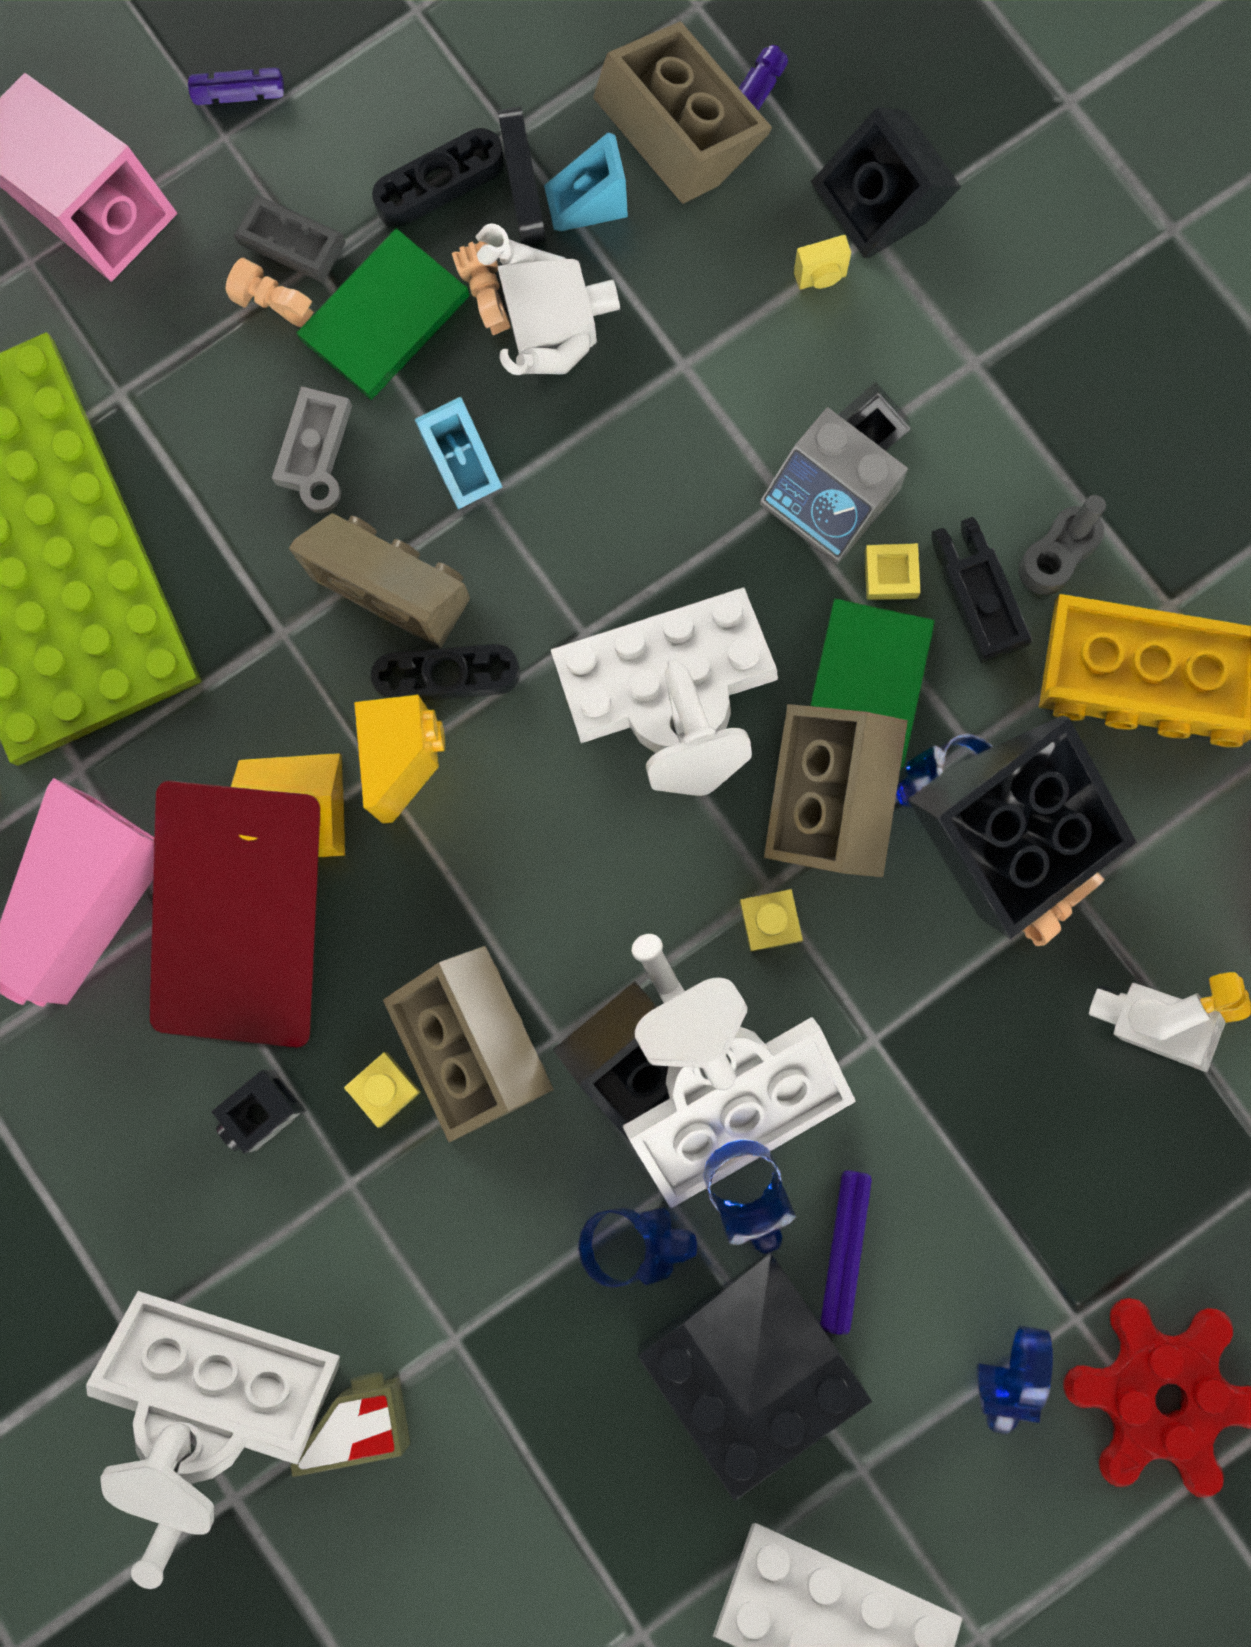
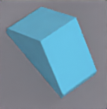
[544,133,628,231]
[414,397,502,509]

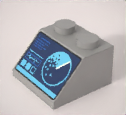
[760,407,909,565]

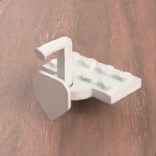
[551,587,778,796]
[623,934,856,1208]
[86,1291,340,1589]
[713,1523,963,1647]

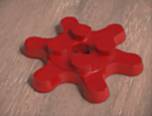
[1063,1298,1251,1498]

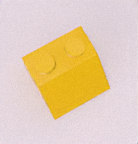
[354,695,445,824]
[231,753,345,857]

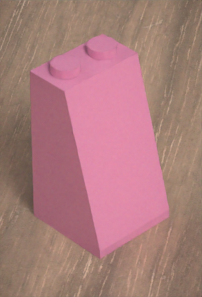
[0,73,178,282]
[0,778,155,1007]

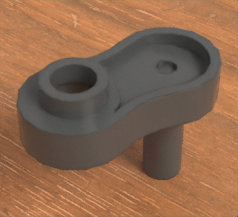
[1018,495,1106,595]

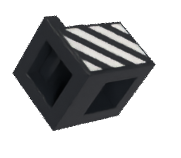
[211,1070,307,1154]

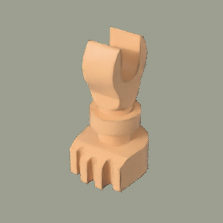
[452,241,511,335]
[226,258,314,327]
[1022,873,1105,946]

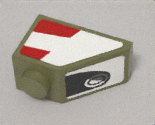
[291,1372,411,1477]

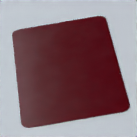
[150,781,320,1047]

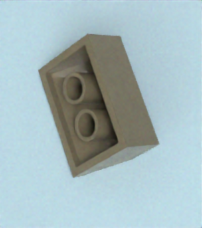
[593,21,772,204]
[289,513,471,649]
[764,704,908,877]
[383,946,554,1142]

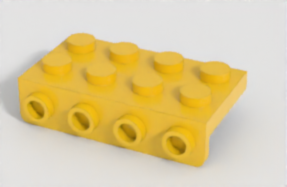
[1039,594,1251,748]

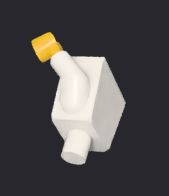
[1089,972,1251,1072]

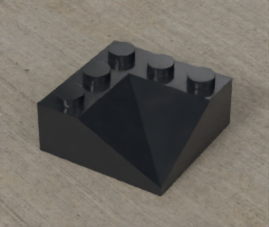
[907,715,1137,939]
[637,1252,872,1501]

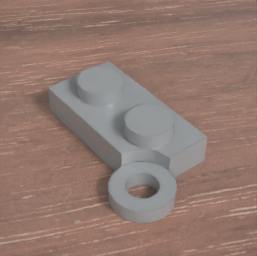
[272,386,352,513]

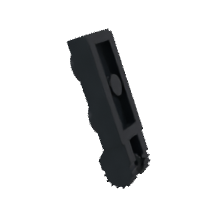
[931,517,1032,664]

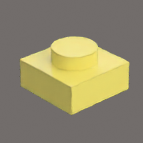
[794,235,851,290]
[864,543,921,600]
[740,889,803,952]
[344,1052,421,1128]

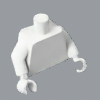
[475,224,620,375]

